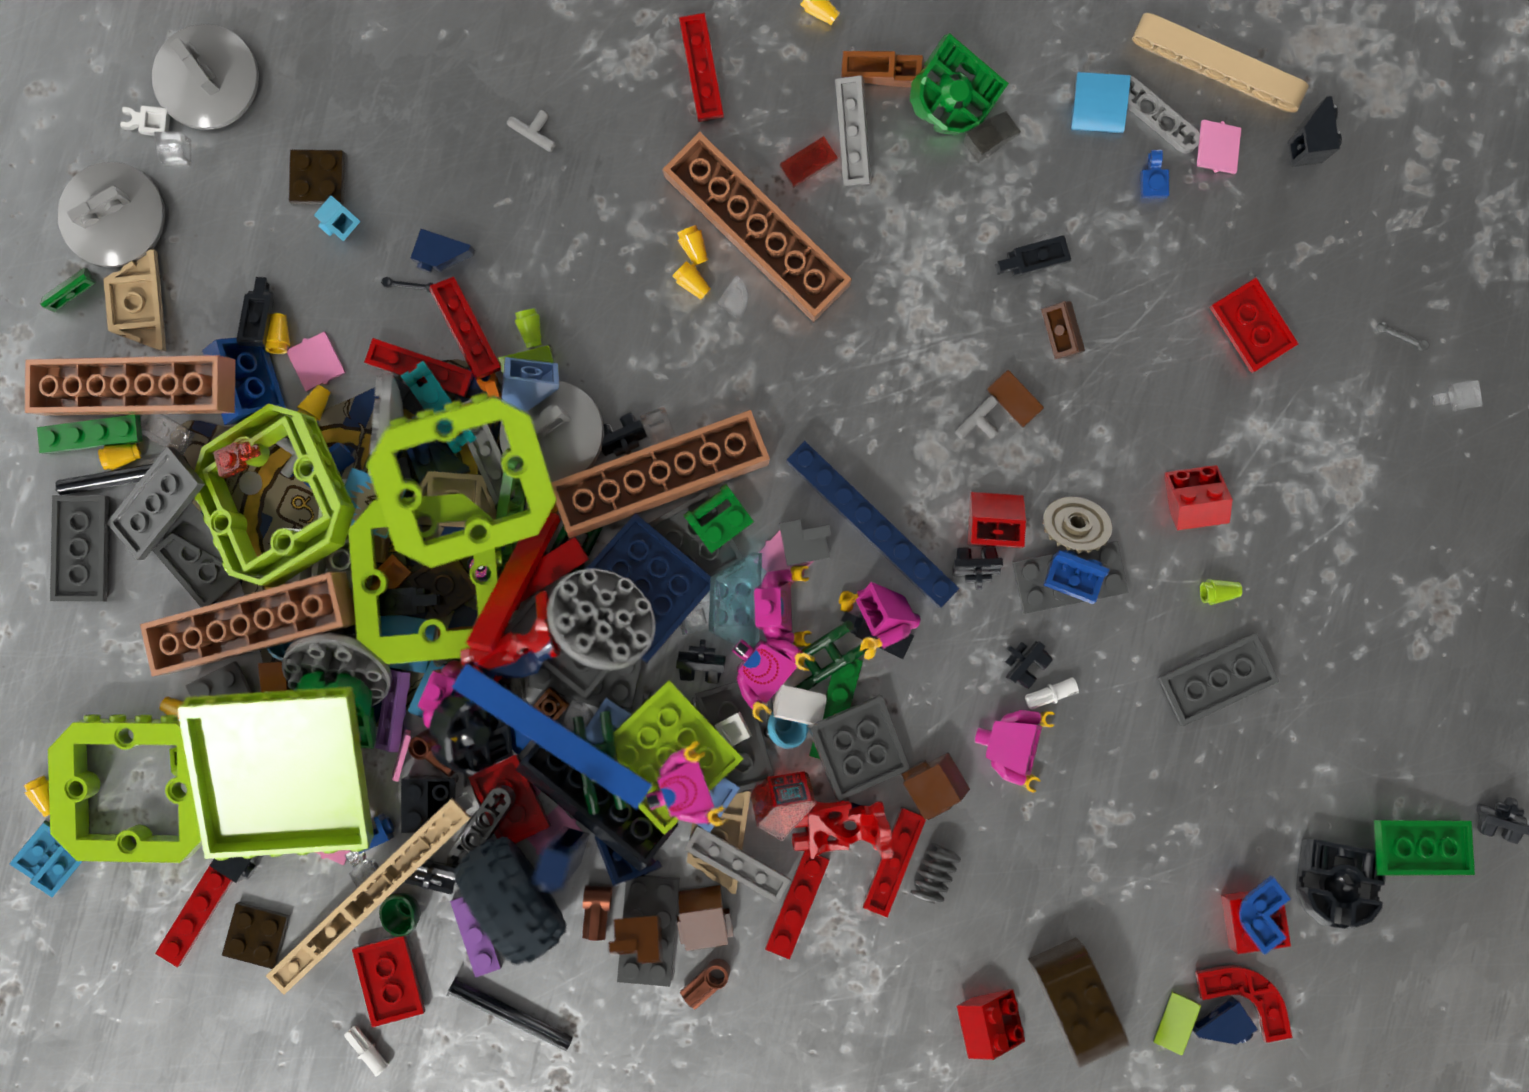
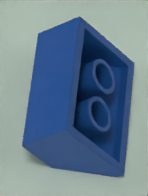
[202,337,286,425]

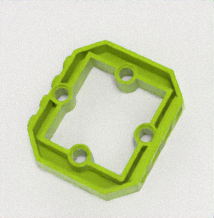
[367,392,556,568]
[194,404,355,588]
[348,494,502,664]
[48,714,203,863]

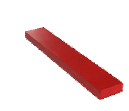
[466,513,561,652]

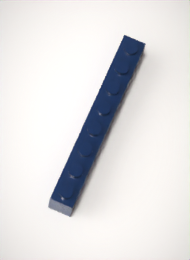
[786,441,960,608]

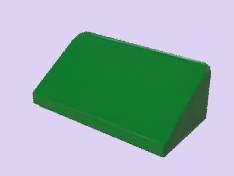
[40,267,96,312]

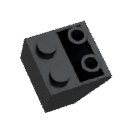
[1288,96,1342,167]
[401,776,456,833]

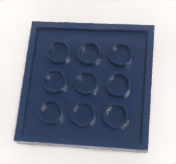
[586,513,717,664]

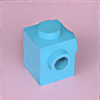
[314,196,361,241]

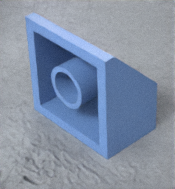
[501,357,559,411]

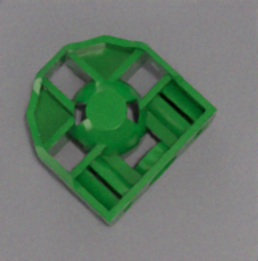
[910,33,1009,135]
[294,671,377,749]

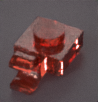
[213,442,261,478]

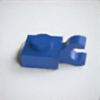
[1140,150,1169,198]

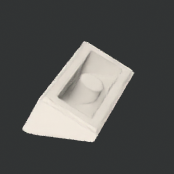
[772,685,826,725]

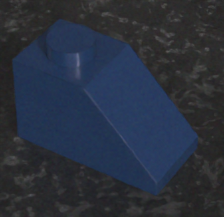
[410,229,475,273]
[1192,997,1258,1045]

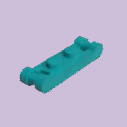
[401,361,477,454]

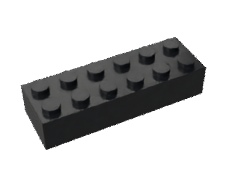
[516,743,679,872]

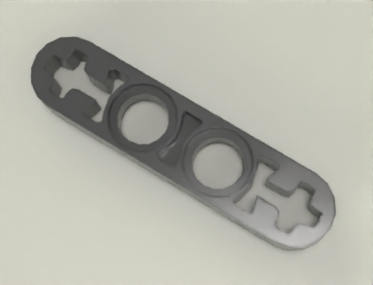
[447,785,516,867]

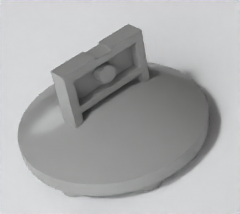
[152,24,259,130]
[57,162,165,268]
[368,372,433,476]
[500,381,604,482]
[547,569,655,669]
[282,631,392,706]

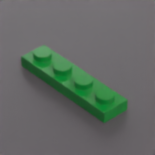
[37,415,143,454]
[809,659,863,759]

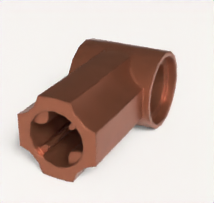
[408,729,456,777]
[582,885,612,941]
[680,959,730,1010]

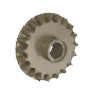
[1042,497,1112,554]

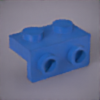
[1043,550,1109,604]

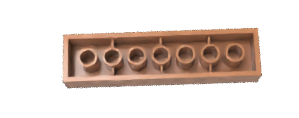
[662,132,852,322]
[25,355,235,416]
[551,410,770,539]
[140,572,356,677]

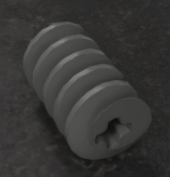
[910,843,961,904]

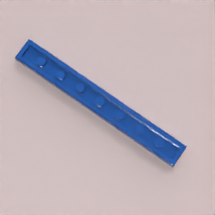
[451,664,652,809]

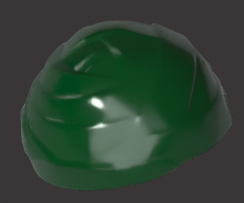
[379,893,421,936]

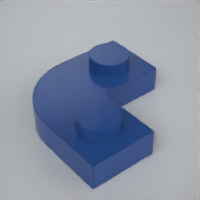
[1239,876,1291,955]

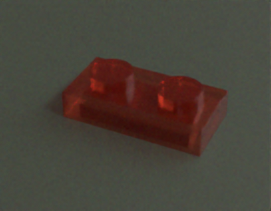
[779,136,838,188]

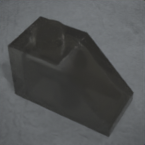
[963,111,1021,163]

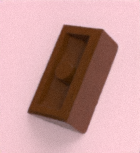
[1041,301,1085,360]
[987,370,1044,428]

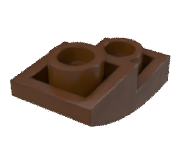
[533,687,570,721]

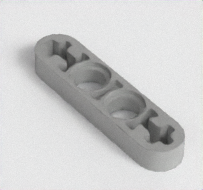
[1127,76,1200,153]

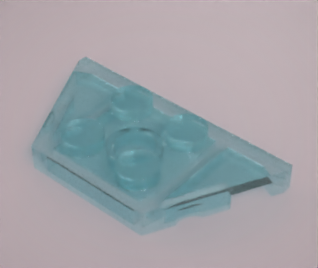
[709,552,762,647]

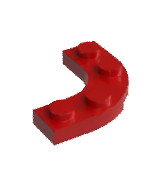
[1195,965,1293,1043]

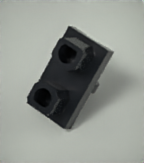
[601,412,648,457]
[952,546,1003,590]
[676,639,726,684]
[1005,641,1053,689]
[1476,797,1529,844]
[405,859,457,894]

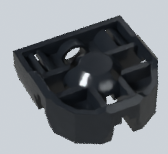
[429,680,513,775]
[1296,839,1386,929]

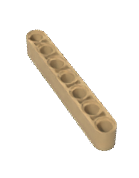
[1132,13,1309,112]

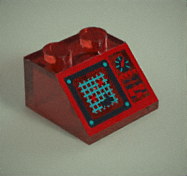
[751,771,816,841]

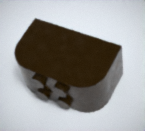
[1028,937,1129,1068]

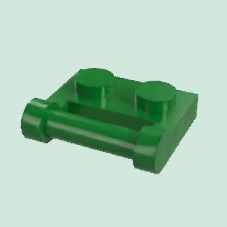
[683,484,754,554]

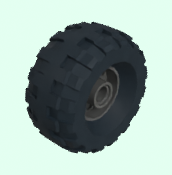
[454,837,567,965]

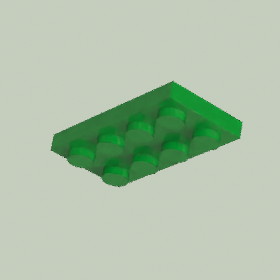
[1374,820,1475,876]

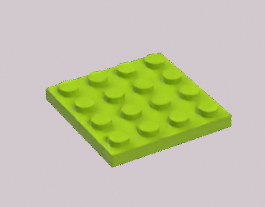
[602,680,743,835]

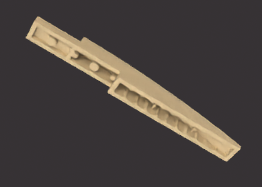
[266,798,471,995]

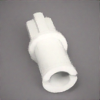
[1025,677,1079,709]
[344,1026,389,1077]

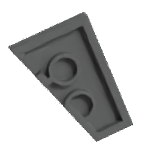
[152,533,242,608]

